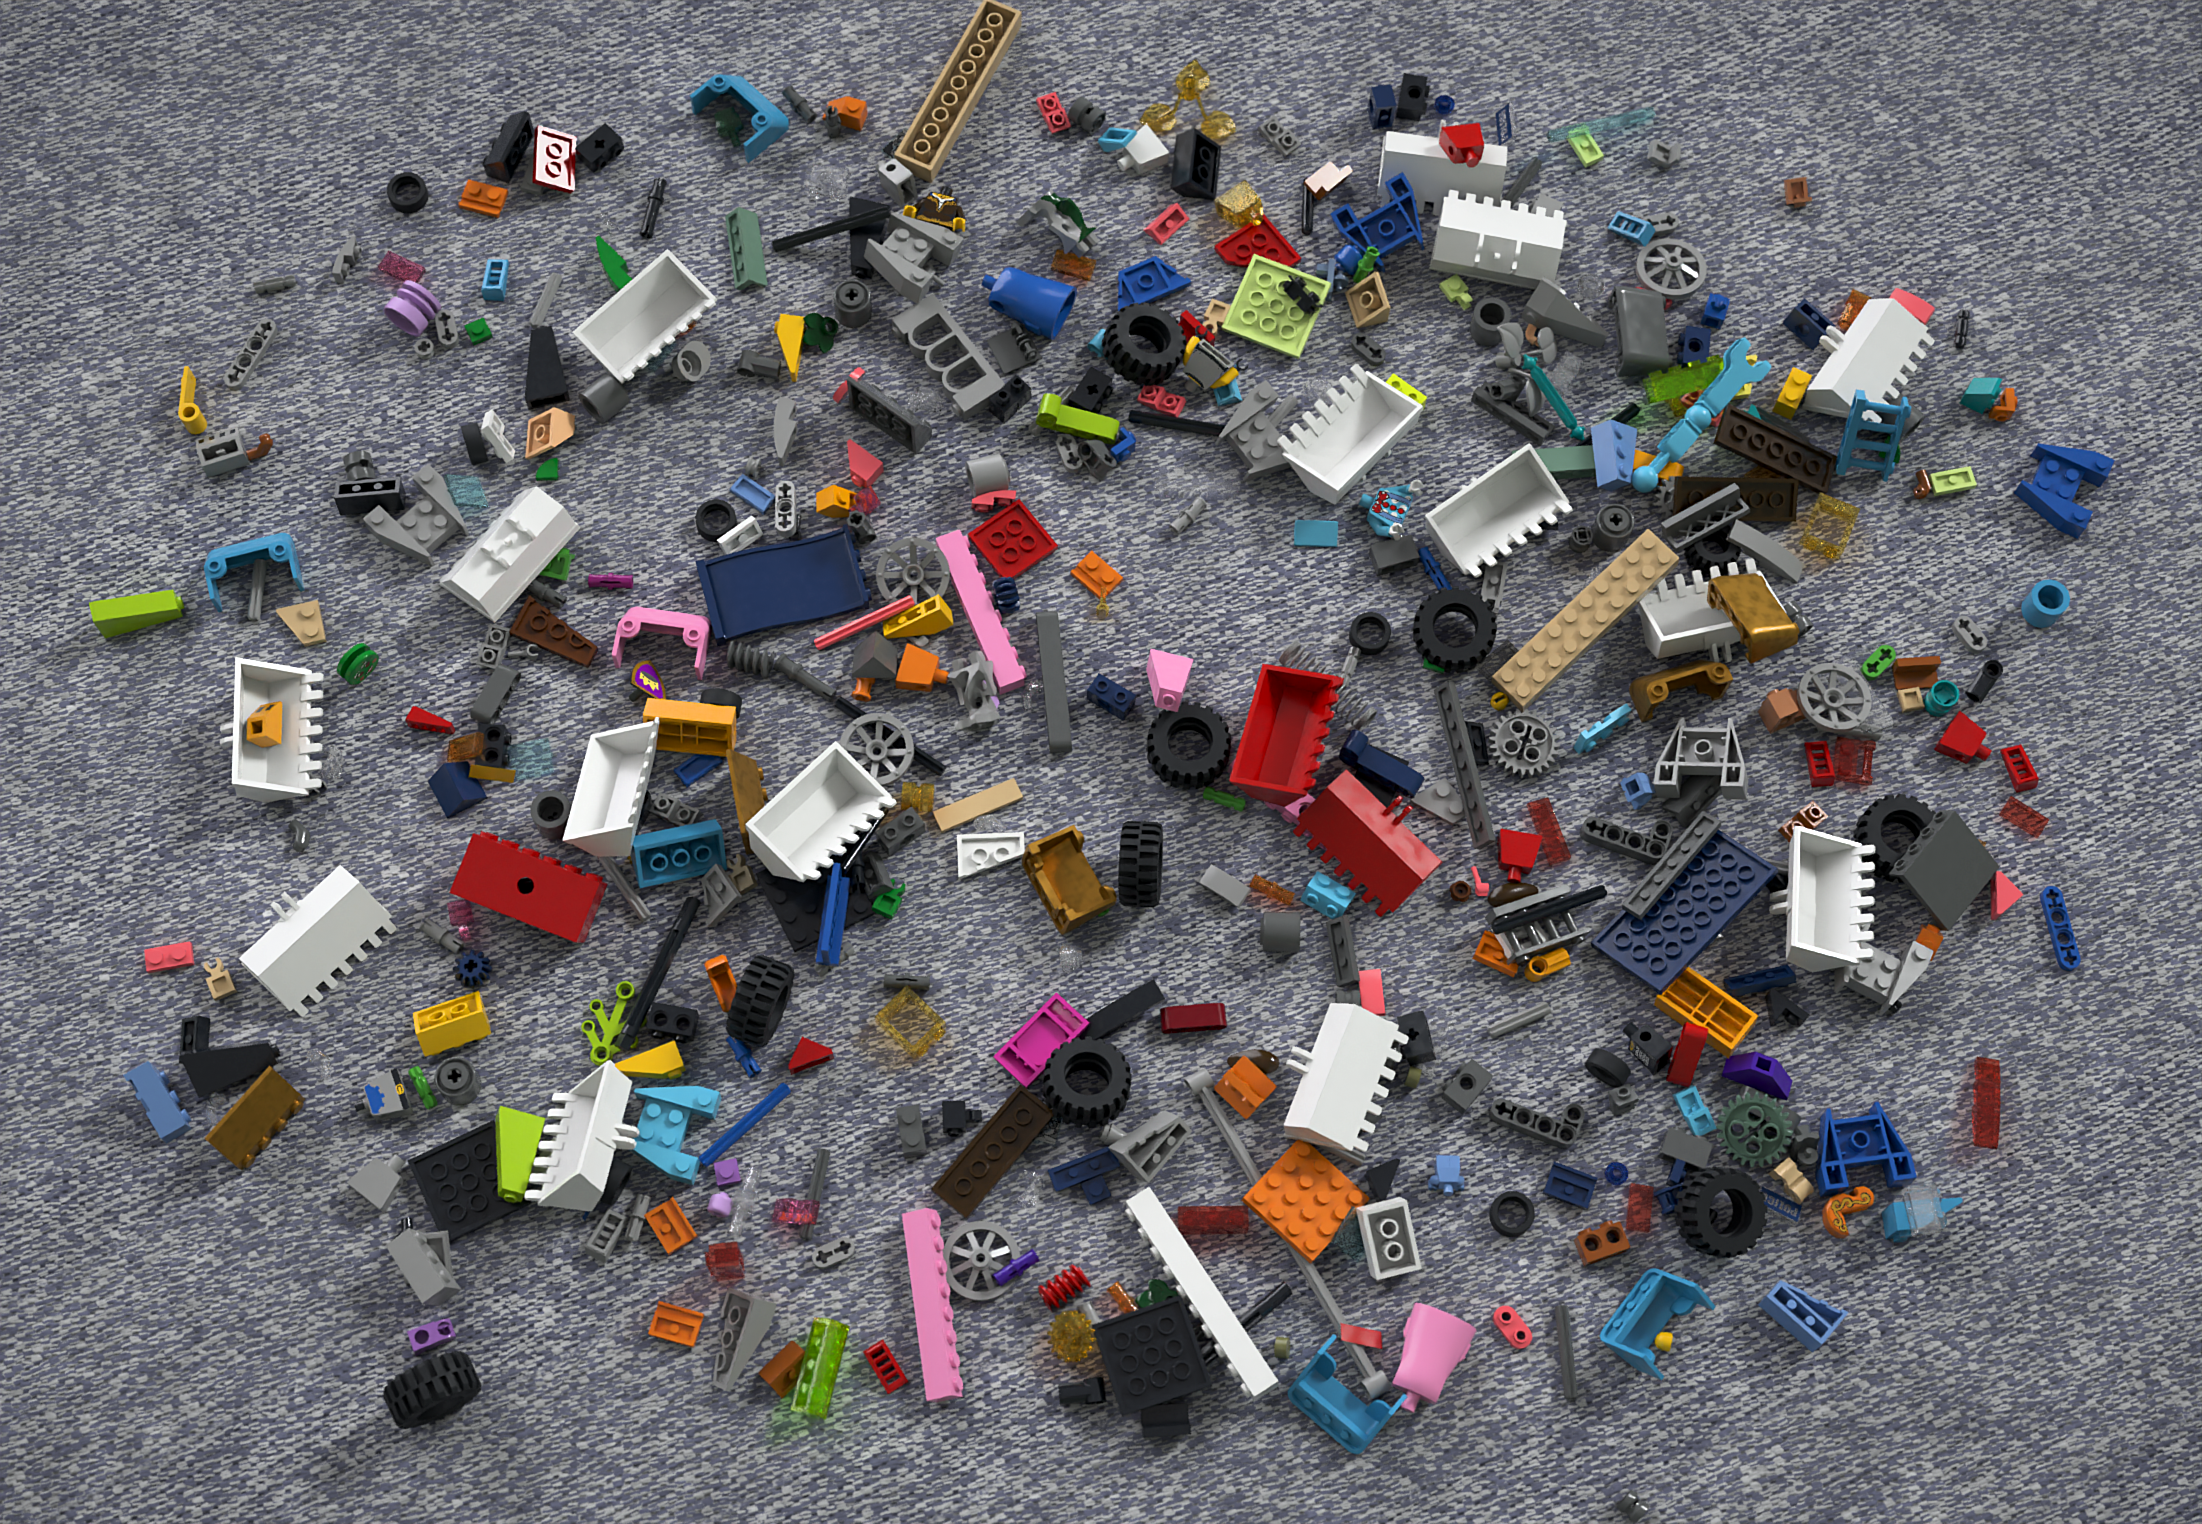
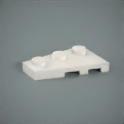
[957,832,1025,880]

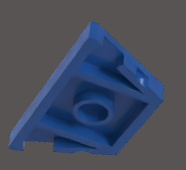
[1118,256,1191,311]

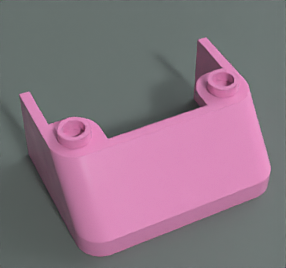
[612,607,712,680]

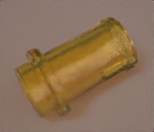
[1664,389,1687,417]

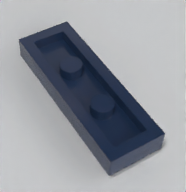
[1723,965,1796,997]
[1047,1146,1120,1193]

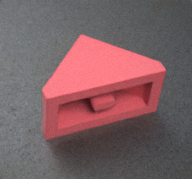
[1990,871,2024,920]

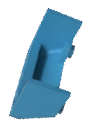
[690,74,789,163]
[204,533,305,612]
[1600,1268,1716,1380]
[1288,1334,1407,1454]

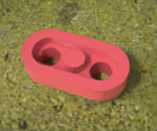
[1493,1306,1532,1349]

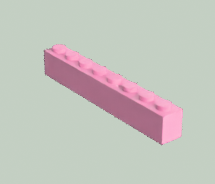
[936,529,1027,695]
[902,1208,963,1402]

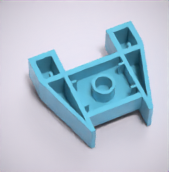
[629,1086,722,1185]

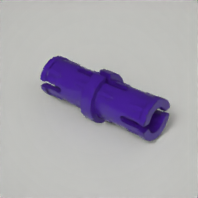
[992,1249,1040,1287]

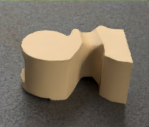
[1768,1157,1814,1204]

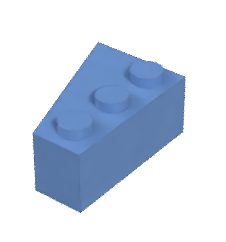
[123,1061,192,1144]

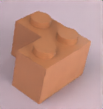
[1758,688,1806,734]

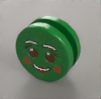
[337,643,379,685]

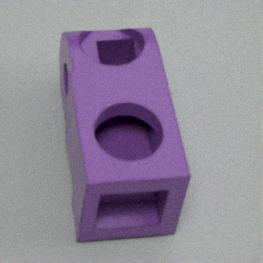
[407,1318,456,1356]

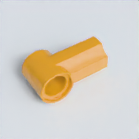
[1524,947,1571,982]

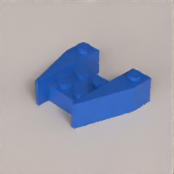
[1330,172,1424,273]
[2014,443,2115,539]
[1815,1102,1917,1197]

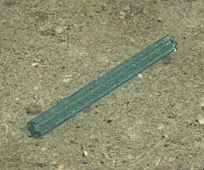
[1546,107,1656,143]

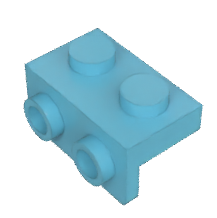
[1300,871,1356,920]

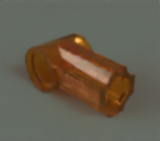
[1837,289,1872,331]

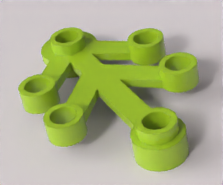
[581,981,647,1066]

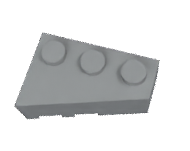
[1108,1111,1192,1183]
[385,1228,462,1306]

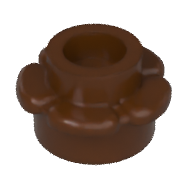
[1449,881,1472,902]

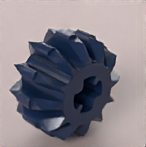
[992,577,1020,614]
[452,949,493,989]

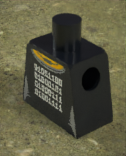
[1622,1022,1673,1076]

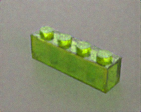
[1642,354,1724,404]
[790,1317,850,1420]

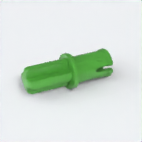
[1353,247,1380,284]

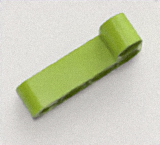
[1035,393,1120,445]

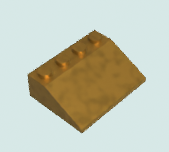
[726,749,768,855]
[204,1066,305,1171]

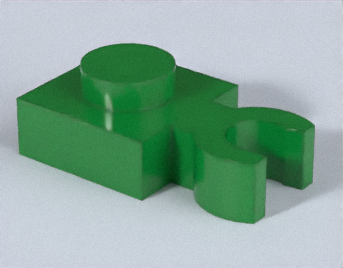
[872,879,905,920]

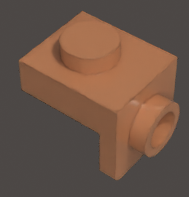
[1784,177,1812,208]

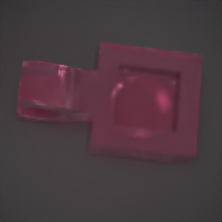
[848,485,881,515]
[447,899,475,941]

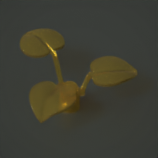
[1139,59,1236,139]

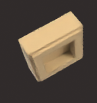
[1897,687,1925,713]

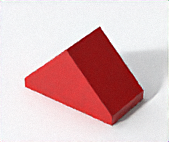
[788,1037,834,1075]

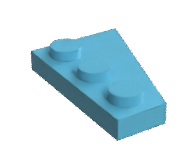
[1573,704,1632,754]

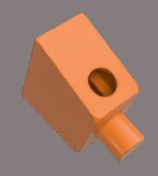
[895,643,950,692]

